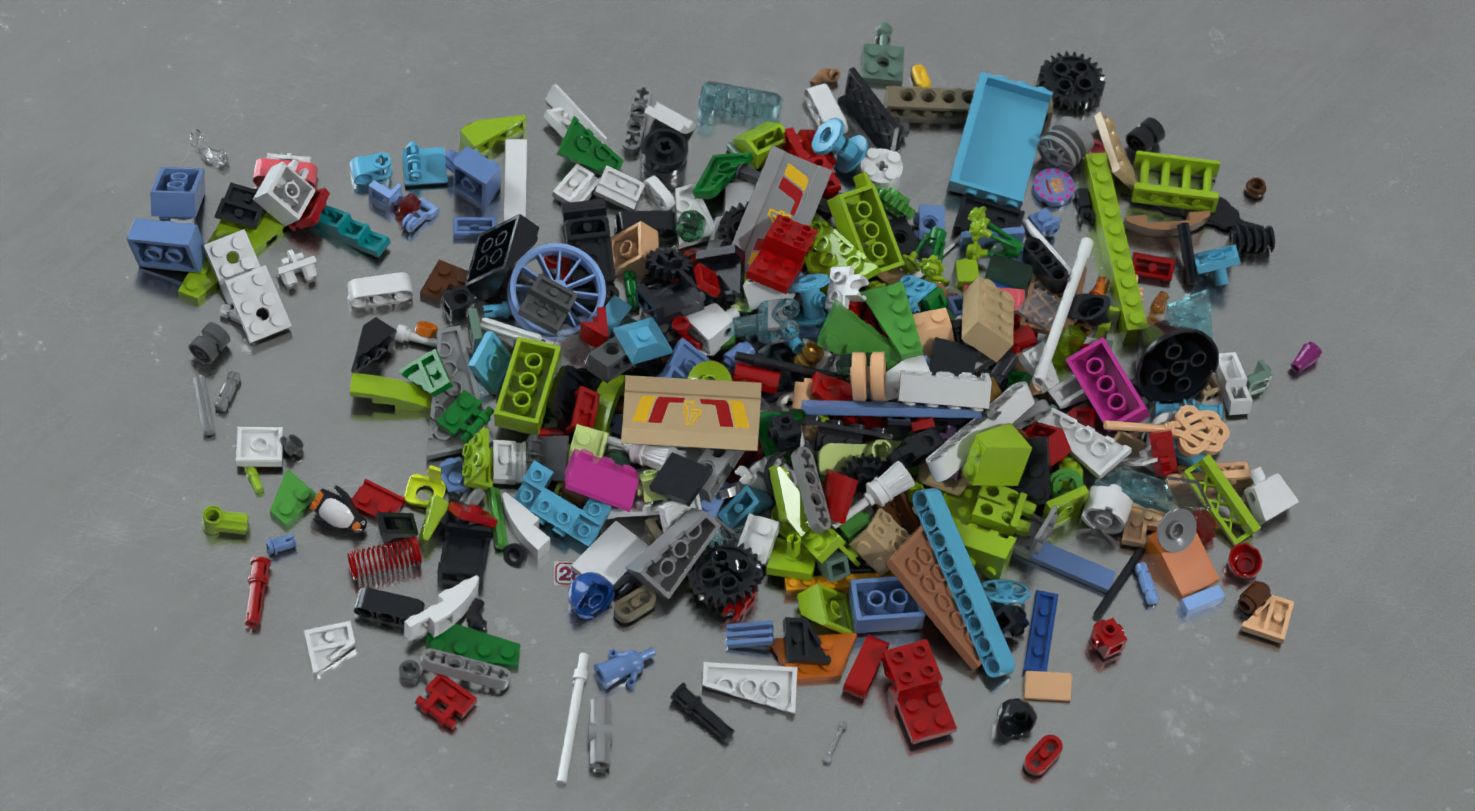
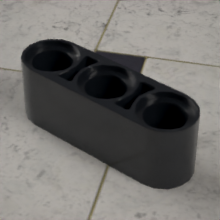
[615,211,678,239]
[1022,237,1068,294]
[353,587,425,627]

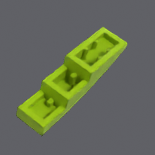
[350,373,432,413]

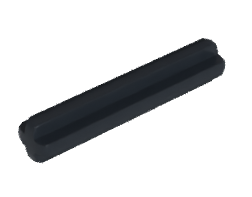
[1177,222,1198,285]

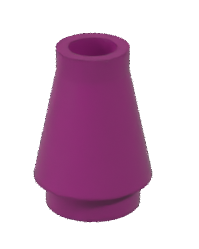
[1291,342,1322,373]

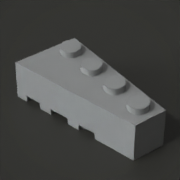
[625,507,721,599]

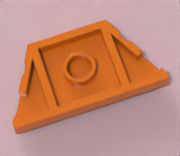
[768,633,857,683]

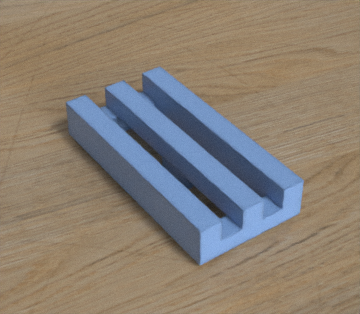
[453,217,496,239]
[726,620,774,649]

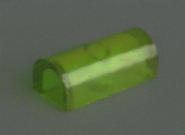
[1052,325,1087,370]

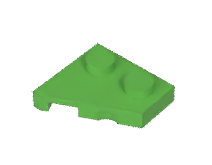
[270,469,317,529]

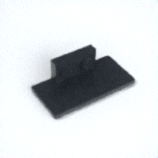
[798,415,893,452]

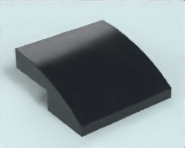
[214,182,267,230]

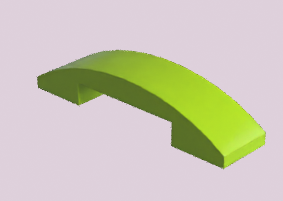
[593,375,629,450]

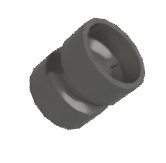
[188,322,231,365]

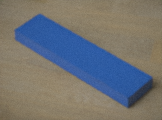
[1022,590,1059,674]

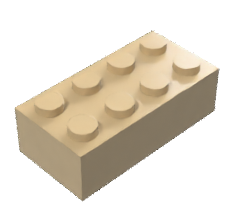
[961,275,1014,362]

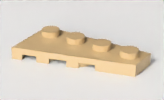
[1094,112,1139,191]

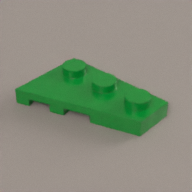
[557,116,624,176]
[693,152,754,199]

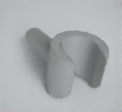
[983,402,1002,421]

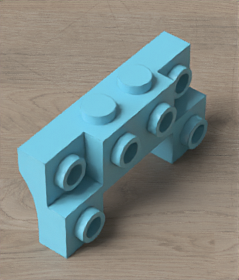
[514,460,613,547]

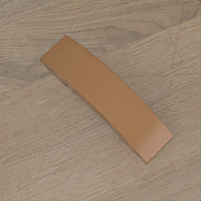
[1123,211,1210,237]

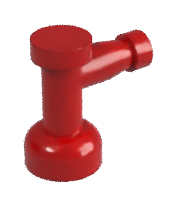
[672,316,703,350]

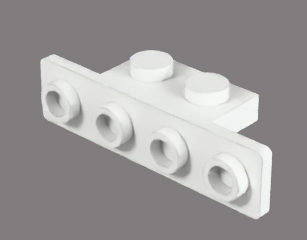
[543,84,607,144]

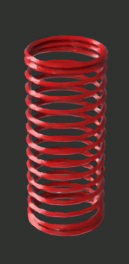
[347,536,422,581]

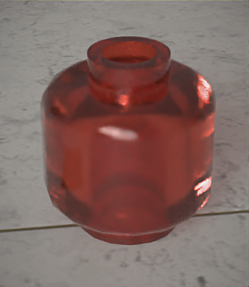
[1192,509,1218,543]

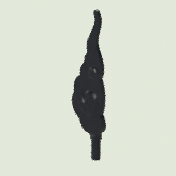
[1120,192,1259,230]

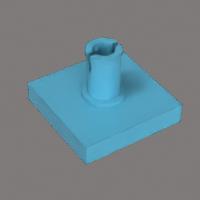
[1194,244,1241,286]
[468,331,512,394]

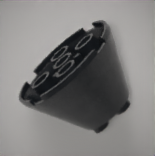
[1136,320,1219,404]

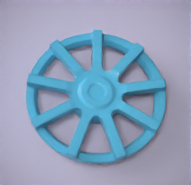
[981,579,1031,605]

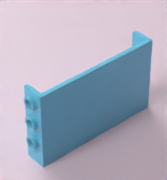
[947,71,1053,210]

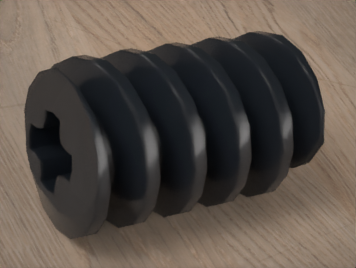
[1228,224,1275,253]

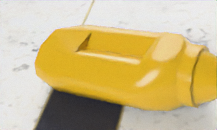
[911,65,931,88]

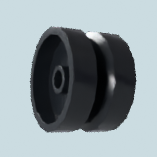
[640,128,688,183]

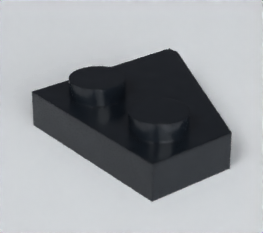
[783,617,831,666]

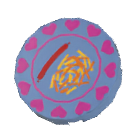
[1032,168,1075,207]

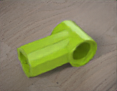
[202,505,249,535]

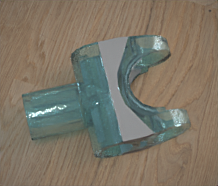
[733,298,800,344]

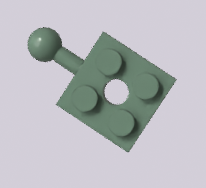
[861,22,904,86]

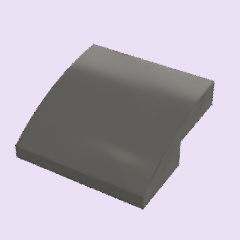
[517,274,579,335]

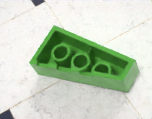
[817,299,903,372]

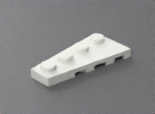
[1037,407,1132,480]

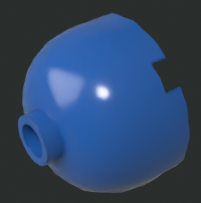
[568,572,615,619]

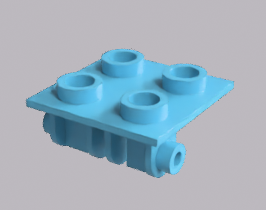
[402,141,448,185]
[898,274,937,314]

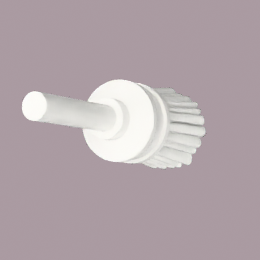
[607,436,678,471]
[831,461,915,529]

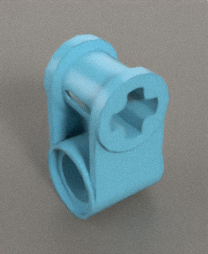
[349,152,392,185]

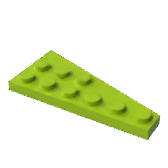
[178,212,286,303]
[804,212,882,296]

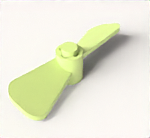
[817,430,914,476]

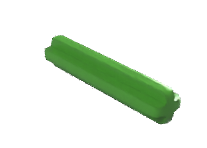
[487,487,508,550]

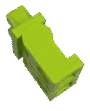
[969,486,1037,537]

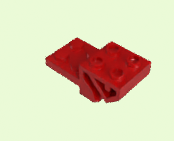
[782,127,841,217]
[745,214,818,294]
[882,639,957,744]

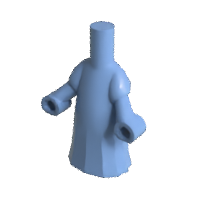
[594,647,656,690]

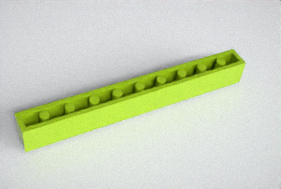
[1081,152,1148,344]

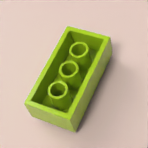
[827,183,905,276]
[494,337,561,435]

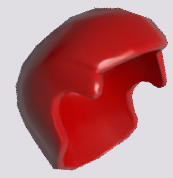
[1228,542,1263,579]

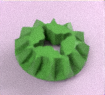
[1051,467,1084,499]

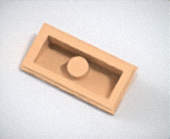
[1024,671,1072,702]

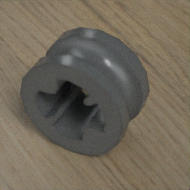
[399,660,420,684]

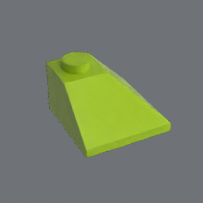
[797,583,854,634]

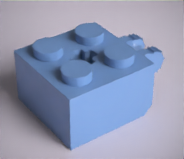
[445,146,501,209]

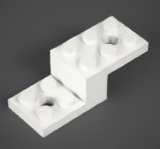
[203,229,292,344]

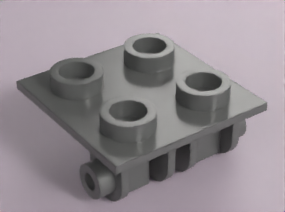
[525,435,569,481]

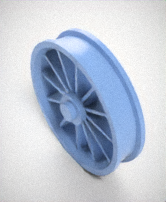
[507,243,606,342]

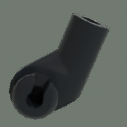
[466,598,487,631]

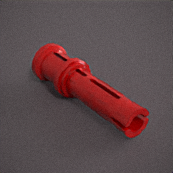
[245,556,271,627]

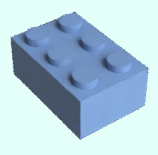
[150,167,205,220]
[127,218,207,273]
[848,577,926,633]

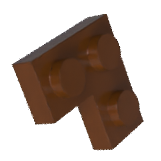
[420,259,468,305]

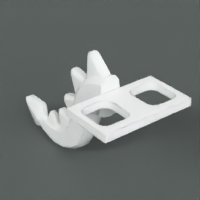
[1118,410,1177,471]

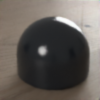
[503,543,528,566]

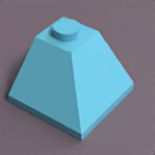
[613,317,673,365]

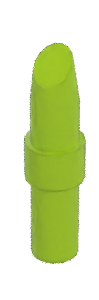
[244,466,264,494]

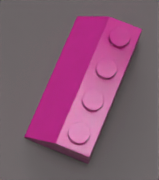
[1065,337,1150,432]

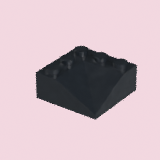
[464,214,539,300]

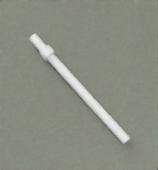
[557,653,589,785]

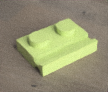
[567,424,609,465]

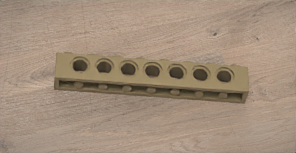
[884,86,1053,125]

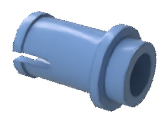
[266,533,297,555]

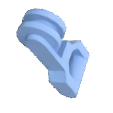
[401,197,440,232]

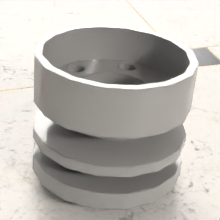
[1037,116,1094,173]

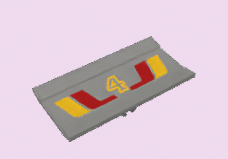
[731,145,832,274]

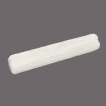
[480,318,542,342]

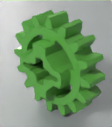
[876,185,916,220]

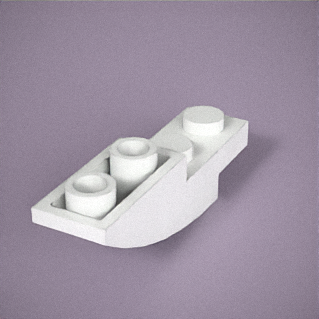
[404,575,479,642]

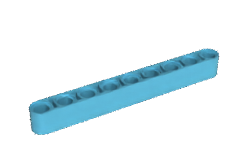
[912,488,1015,678]

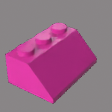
[564,449,639,512]

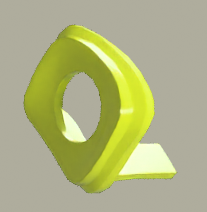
[404,465,446,508]

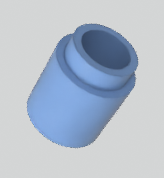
[722,341,756,372]

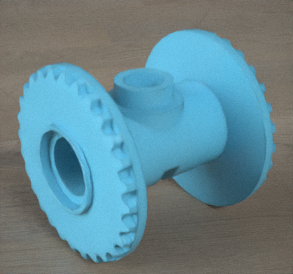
[812,118,868,173]
[788,273,830,327]

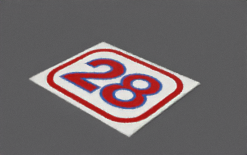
[554,561,579,586]

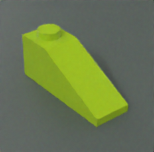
[460,115,527,155]

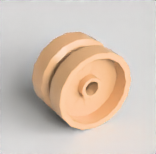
[850,352,886,402]

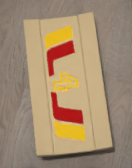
[621,375,762,451]

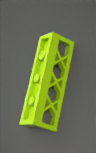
[1182,454,1261,546]

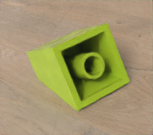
[962,423,1032,486]

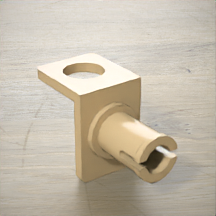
[1113,422,1146,456]

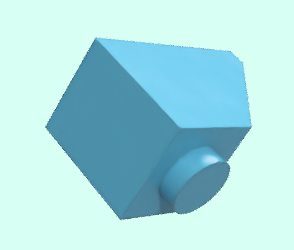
[718,485,774,531]

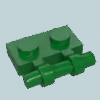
[436,390,494,444]

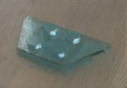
[1167,290,1213,340]
[1094,467,1179,513]

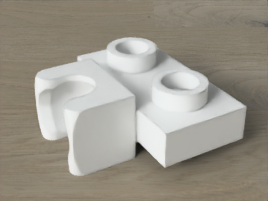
[825,266,869,311]

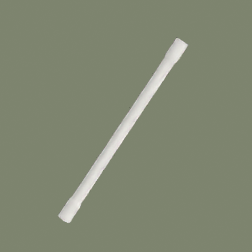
[1032,237,1094,387]

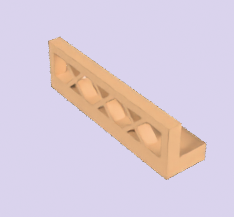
[1161,461,1253,493]

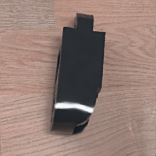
[886,427,944,469]

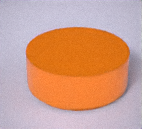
[415,321,438,338]

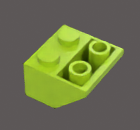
[732,121,785,170]

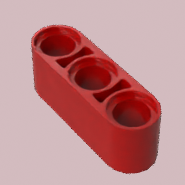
[842,634,890,700]

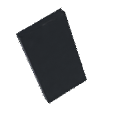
[928,337,978,428]

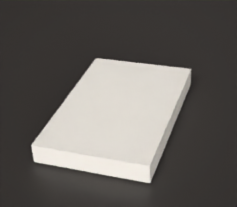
[571,521,649,586]

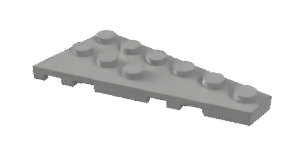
[426,325,493,460]

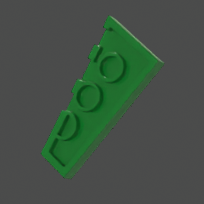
[425,624,520,669]

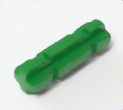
[624,270,640,310]

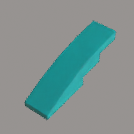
[314,205,391,258]

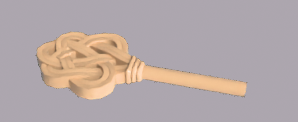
[1103,405,1230,457]

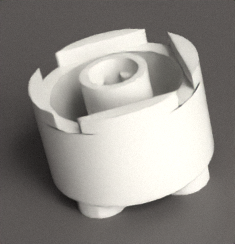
[859,148,903,190]
[1082,484,1133,534]

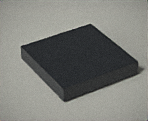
[649,452,712,507]

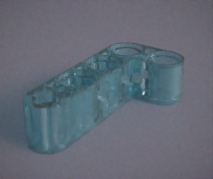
[697,81,783,125]

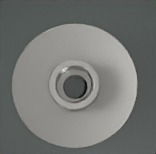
[1157,508,1197,552]

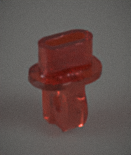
[395,193,421,219]

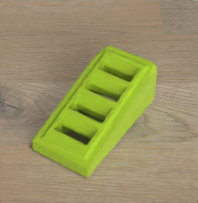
[418,494,450,545]

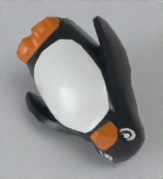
[309,485,367,533]

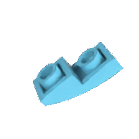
[605,295,632,335]

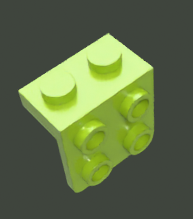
[462,427,493,491]
[801,527,861,567]

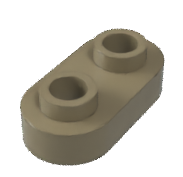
[614,587,656,623]

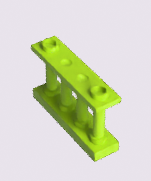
[1131,151,1220,213]

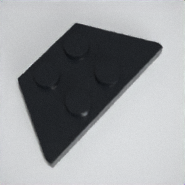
[547,365,601,444]

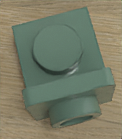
[1247,360,1273,394]

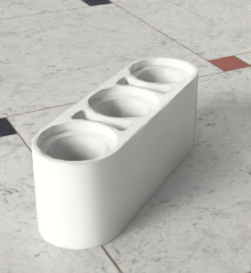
[804,83,848,134]
[347,272,414,308]

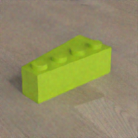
[952,517,1017,579]

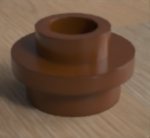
[1245,177,1266,198]

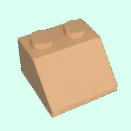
[610,221,659,276]
[913,308,954,358]

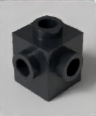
[767,413,802,452]
[994,605,1030,638]

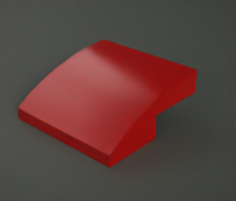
[816,469,858,524]

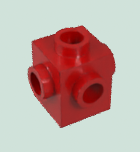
[1090,618,1128,659]

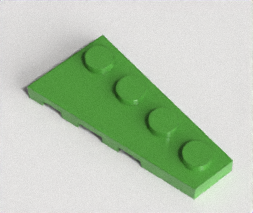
[860,282,924,360]

